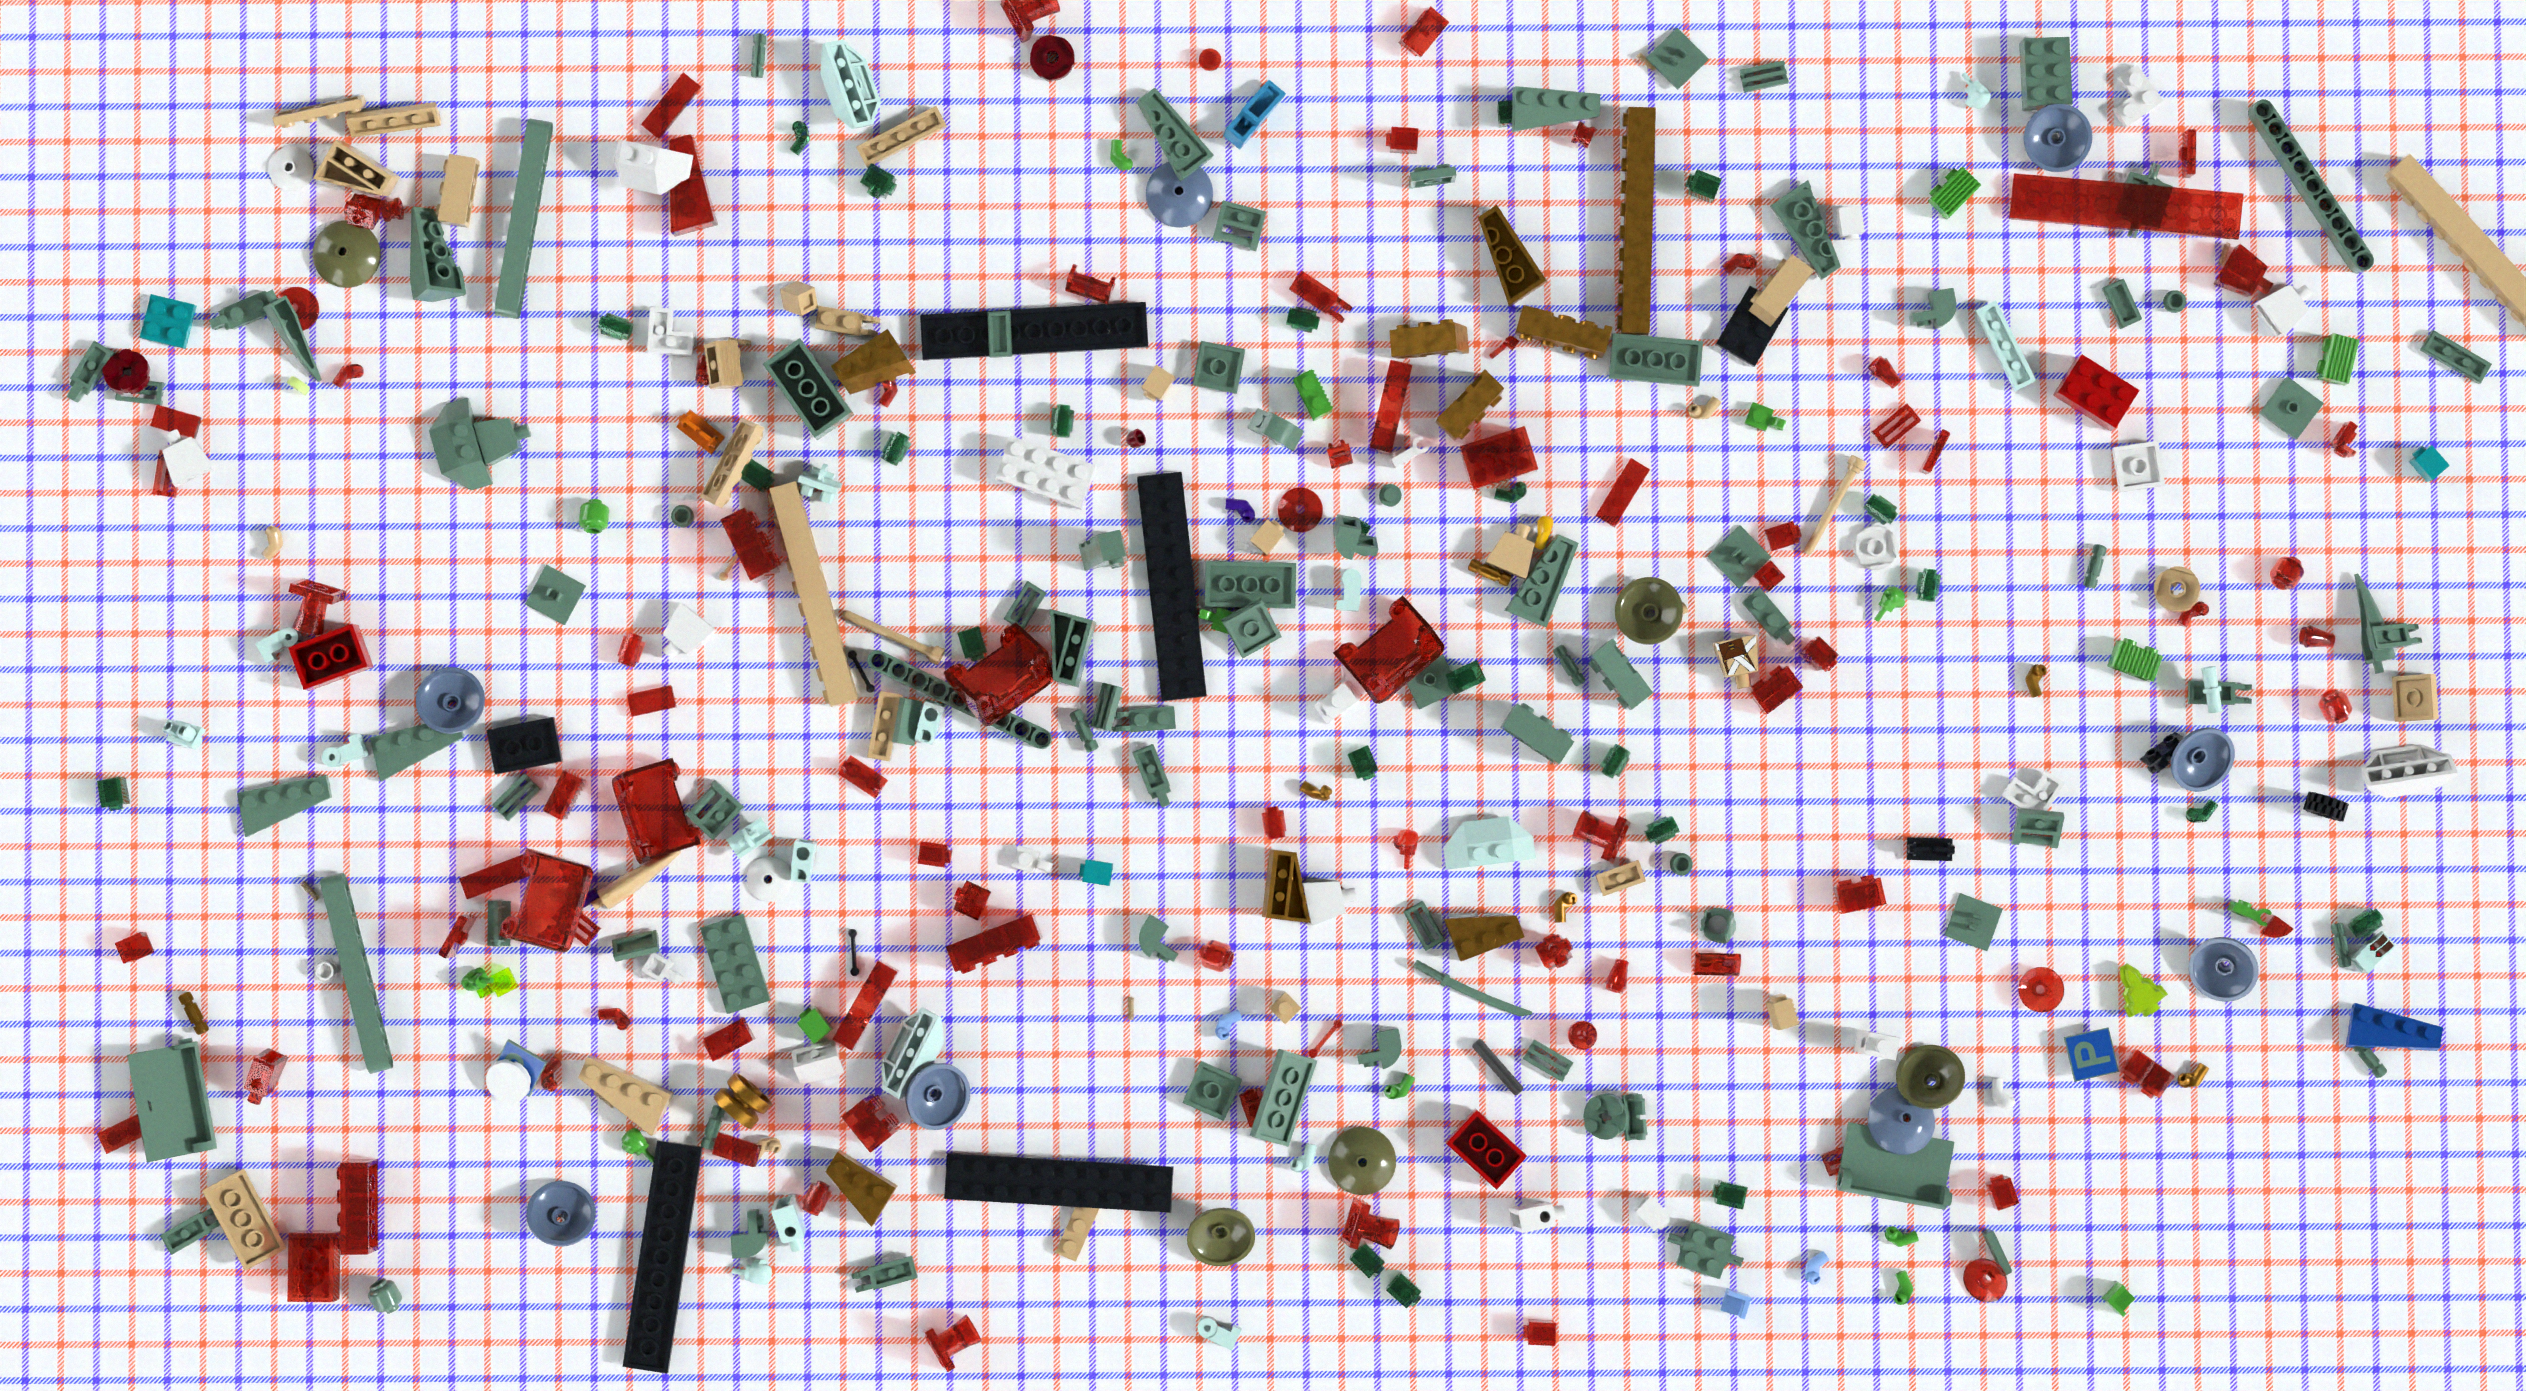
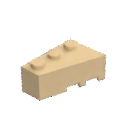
[313,140,400,196]

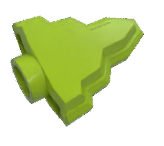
[2120,963,2168,1018]

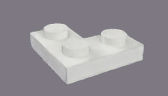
[2113,64,2164,128]
[647,307,695,356]
[2001,771,2065,811]

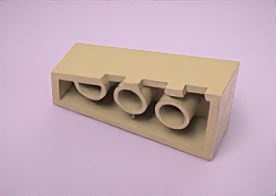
[578,1055,674,1136]

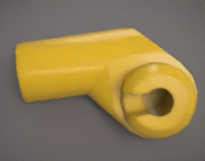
[1534,516,1554,550]

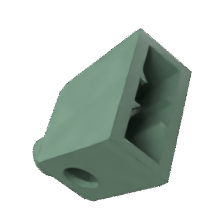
[473,418,531,466]

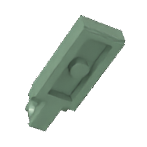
[209,291,270,330]
[67,340,116,403]
[1742,588,1795,645]
[1132,744,1171,808]

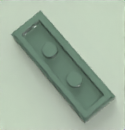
[2420,330,2492,384]

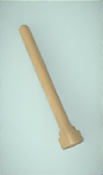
[1804,455,1867,555]
[842,610,945,666]

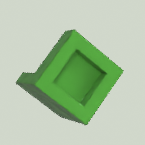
[2102,1282,2136,1317]

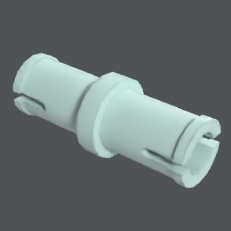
[2201,666,2223,713]

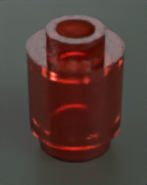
[617,632,646,667]
[1261,806,1287,840]
[802,1180,832,1216]

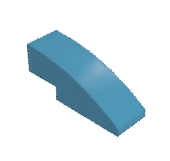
[1223,80,1286,150]

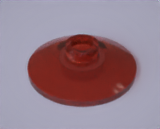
[277,287,319,331]
[1278,487,1323,533]
[2018,967,2064,1013]
[1963,1258,2008,1302]

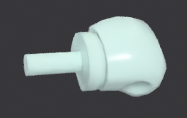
[1961,72,1991,109]
[732,1259,772,1285]

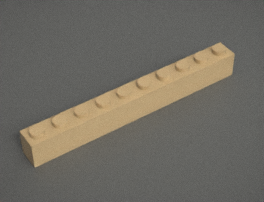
[2384,154,2526,327]
[767,481,859,707]

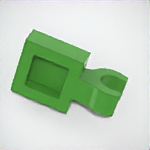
[1744,402,1787,432]
[1198,607,1233,634]
[2227,899,2272,926]

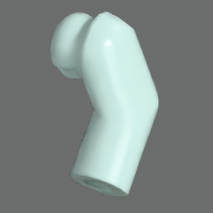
[1290,1143,1317,1173]

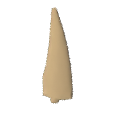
[591,849,681,910]

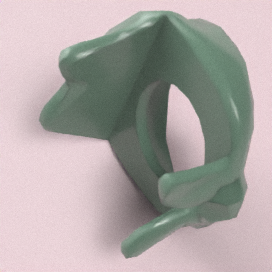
[1700,908,1736,944]

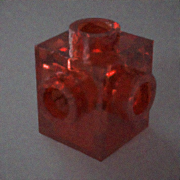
[344,193,381,230]
[953,880,991,921]
[1534,934,1573,970]

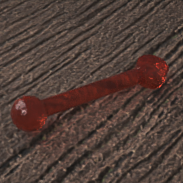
[1309,1020,1342,1058]

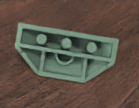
[429,398,493,490]

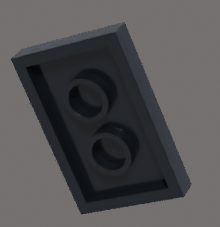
[1715,286,1789,367]
[486,717,563,775]

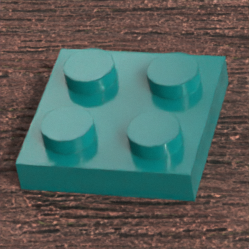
[140,294,197,349]

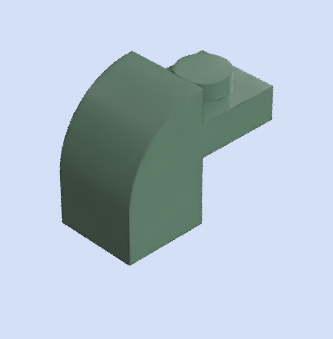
[1909,288,1957,330]
[1248,408,1304,451]
[1333,514,1379,560]
[1139,914,1179,963]
[1357,1028,1402,1069]
[730,1209,770,1259]

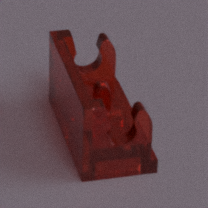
[1398,6,1449,57]
[1065,264,1117,304]
[703,1017,756,1062]

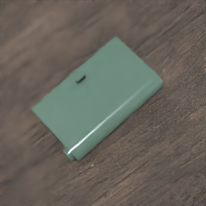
[127,1038,217,1163]
[1837,1122,1955,1210]

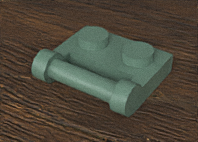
[1213,200,1266,252]
[684,779,744,840]
[2011,808,2065,849]

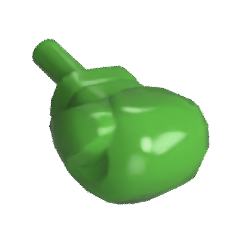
[1874,586,1905,622]
[461,967,494,991]
[622,1128,654,1163]

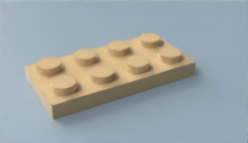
[700,418,765,508]
[202,1169,287,1271]

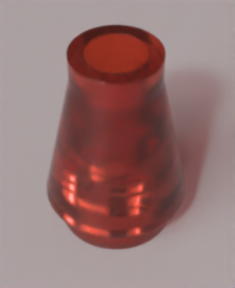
[1868,355,1902,389]
[2299,625,2335,648]
[1605,958,1629,994]

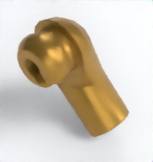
[2025,664,2047,698]
[1299,781,1333,801]
[1554,891,1577,923]
[2177,1063,2210,1088]

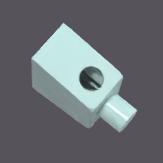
[771,1194,806,1252]

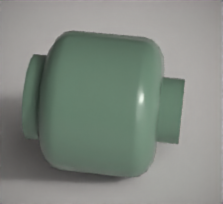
[368,1278,402,1314]

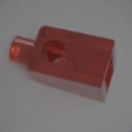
[2213,244,2273,297]
[244,1048,289,1105]

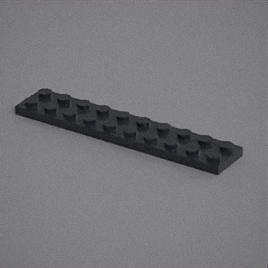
[920,302,1149,361]
[1137,472,1207,702]
[622,1140,703,1374]
[944,1153,1174,1213]

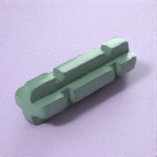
[751,33,766,78]
[2083,544,2107,589]
[1553,645,1585,686]
[1070,709,1099,753]
[2331,923,2351,968]
[2353,1046,2387,1078]
[701,1105,725,1150]

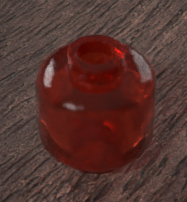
[2270,556,2304,590]
[2318,689,2353,724]
[1199,940,1234,972]
[1567,1020,1597,1050]

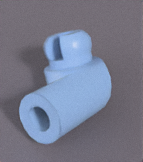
[1215,1009,1242,1040]
[1805,1251,1829,1285]

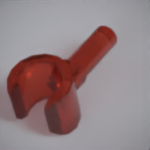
[1489,336,1519,359]

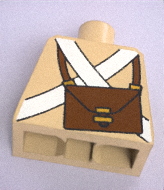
[1712,635,1758,689]

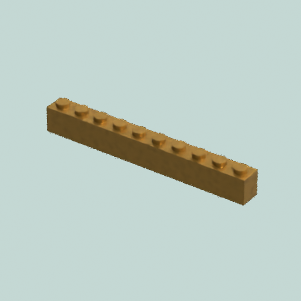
[1617,107,1656,336]

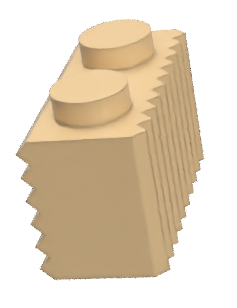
[704,340,744,389]
[1766,993,1800,1030]

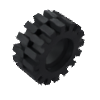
[2303,791,2349,822]

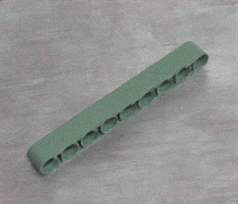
[2248,99,2374,274]
[495,118,553,319]
[867,650,1053,749]
[320,873,393,1074]

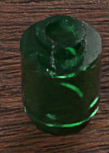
[1286,306,1320,333]
[598,313,634,341]
[1050,404,1075,438]
[881,431,912,466]
[1863,493,1898,525]
[1915,568,1941,602]
[1600,744,1631,779]
[1644,816,1680,846]
[2348,907,2384,939]

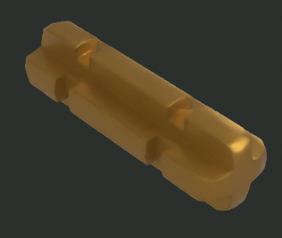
[1468,559,1512,586]
[178,991,209,1035]

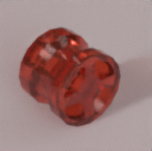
[1571,121,1596,149]
[380,197,404,222]

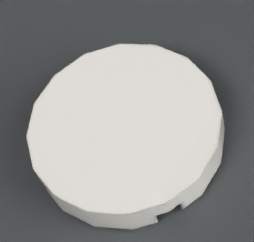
[1853,525,1899,570]
[486,1059,531,1104]

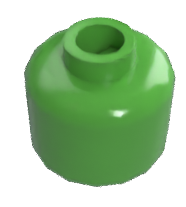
[579,499,609,534]

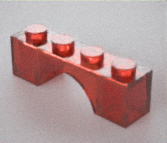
[1369,360,1412,455]
[832,960,900,1051]

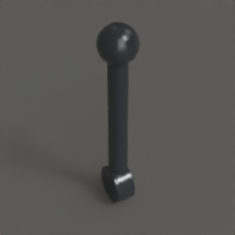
[848,650,875,693]
[848,929,860,976]

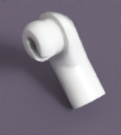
[1991,1078,2015,1110]

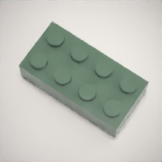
[763,338,855,440]

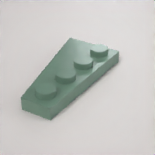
[1512,86,1600,133]
[1137,88,1214,182]
[1770,180,1841,280]
[1504,534,1579,627]
[370,724,465,782]
[237,775,332,837]

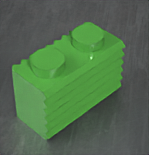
[1928,167,1981,220]
[2316,333,2360,386]
[1293,369,1333,421]
[2107,638,2163,682]

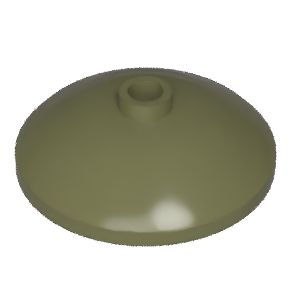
[312,220,381,288]
[1615,577,1683,645]
[1896,1045,1965,1109]
[1328,1127,1396,1195]
[1187,1208,1255,1266]

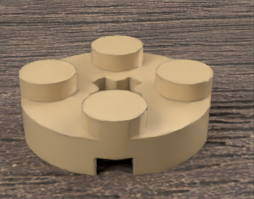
[2154,566,2201,612]

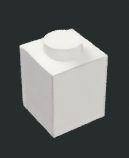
[1835,205,1865,241]
[1634,1194,1671,1231]

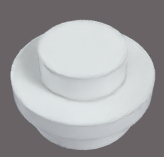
[315,960,338,982]

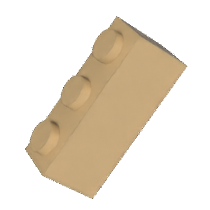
[436,154,480,228]
[1749,254,1814,327]

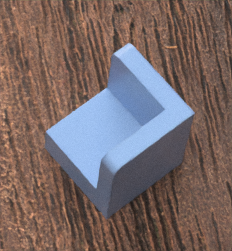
[1720,1288,1751,1319]

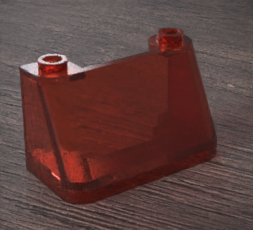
[1333,595,1444,704]
[944,622,1053,726]
[612,758,701,864]
[499,848,593,953]

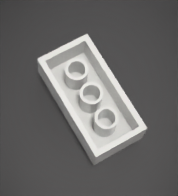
[995,435,1097,510]

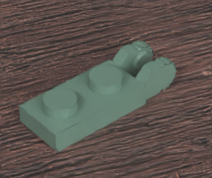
[2366,623,2422,651]
[2188,681,2252,705]
[1112,706,1176,732]
[160,1208,220,1255]
[851,1255,918,1293]

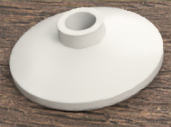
[269,146,314,191]
[747,857,792,902]

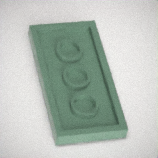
[1608,333,1703,387]
[1205,561,1296,609]
[700,914,771,1014]
[1250,1049,1318,1147]

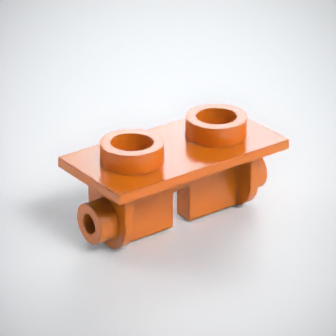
[676,410,725,455]

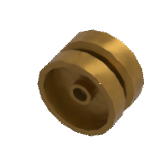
[713,1072,773,1129]

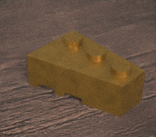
[1389,319,1469,359]
[1435,369,1504,441]

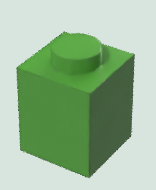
[797,1008,834,1044]

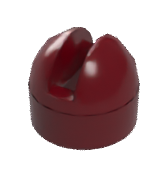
[1126,429,1146,448]

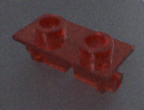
[838,755,888,799]

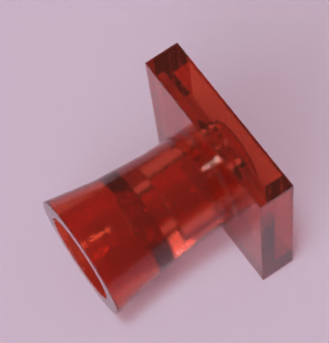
[1000,0,1060,43]
[288,578,347,635]
[1572,809,1631,864]
[1340,1197,1400,1250]
[922,1314,982,1372]

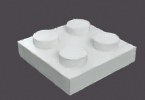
[2112,441,2165,493]

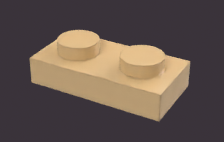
[1595,860,1646,896]

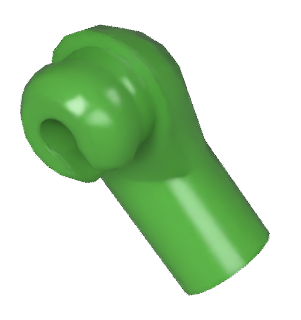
[1110,139,1133,171]
[1384,1073,1415,1100]
[1885,1226,1919,1247]
[1894,1270,1913,1305]

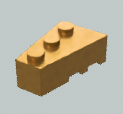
[831,329,916,395]
[1262,849,1311,923]
[1443,915,1525,962]
[825,1150,898,1227]

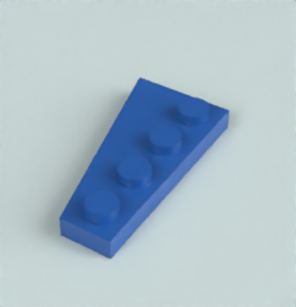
[2345,1003,2443,1051]

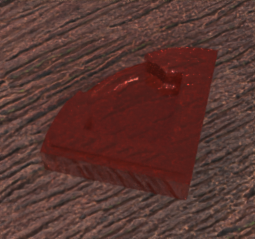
[2261,915,2293,938]

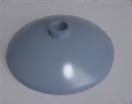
[2023,104,2092,172]
[1146,162,1213,228]
[416,667,485,734]
[2171,727,2235,792]
[2189,937,2259,1002]
[906,1063,971,1130]
[1867,1087,1935,1155]
[526,1181,596,1247]

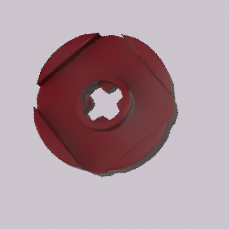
[1030,35,1075,82]
[102,349,150,395]

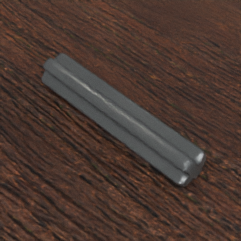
[1472,1039,1524,1096]

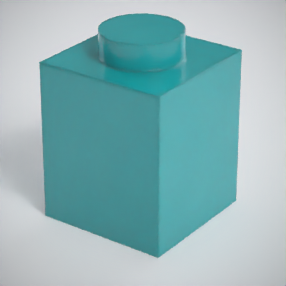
[2409,445,2450,482]
[1079,859,1114,886]

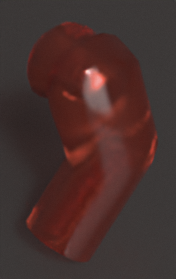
[1722,253,1757,274]
[695,354,709,386]
[332,364,364,388]
[878,380,898,408]
[2177,601,2209,628]
[598,1008,630,1031]
[541,1057,562,1092]

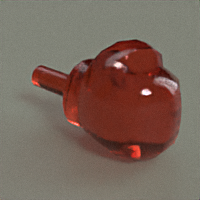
[1393,829,1418,869]

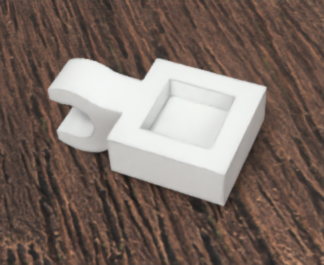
[1391,436,1429,469]
[1011,845,1054,874]
[641,952,684,985]

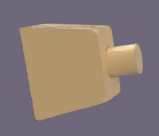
[1485,523,1535,580]

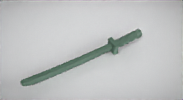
[1413,960,1532,1017]

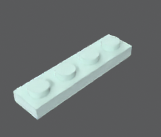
[1974,300,2036,392]

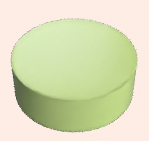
[286,376,310,396]

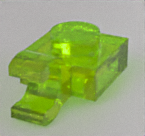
[476,967,519,999]

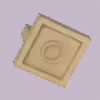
[2392,674,2439,722]

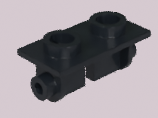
[2140,732,2184,774]
[1907,837,1955,861]

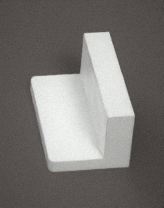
[791,1039,844,1085]

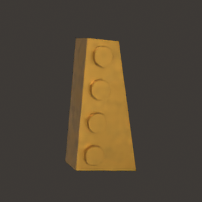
[1478,205,1548,307]
[1515,305,1613,360]

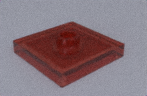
[439,914,477,959]

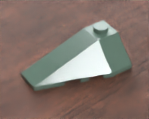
[410,206,466,302]

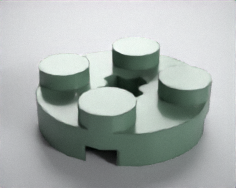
[1583,1093,1629,1140]

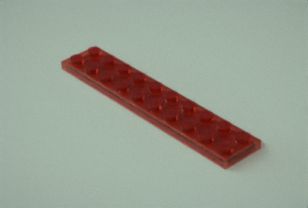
[2009,173,2244,240]

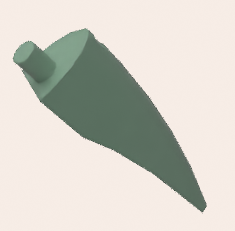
[262,289,322,382]
[2354,573,2396,674]

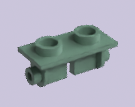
[487,901,511,947]
[1622,1093,1648,1141]

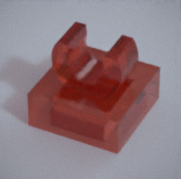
[1327,439,1353,469]
[1753,560,1785,592]

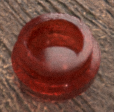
[1199,48,1221,71]

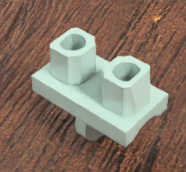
[798,463,843,504]
[162,719,206,750]
[727,817,774,859]

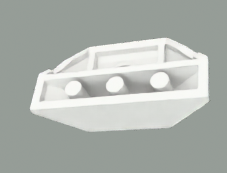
[614,140,693,195]
[2361,744,2458,798]

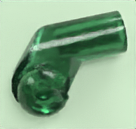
[790,121,810,156]

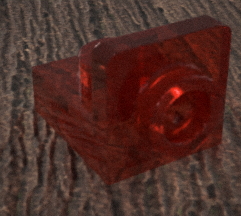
[2330,421,2358,458]
[1764,521,1802,552]
[1239,1088,1263,1128]

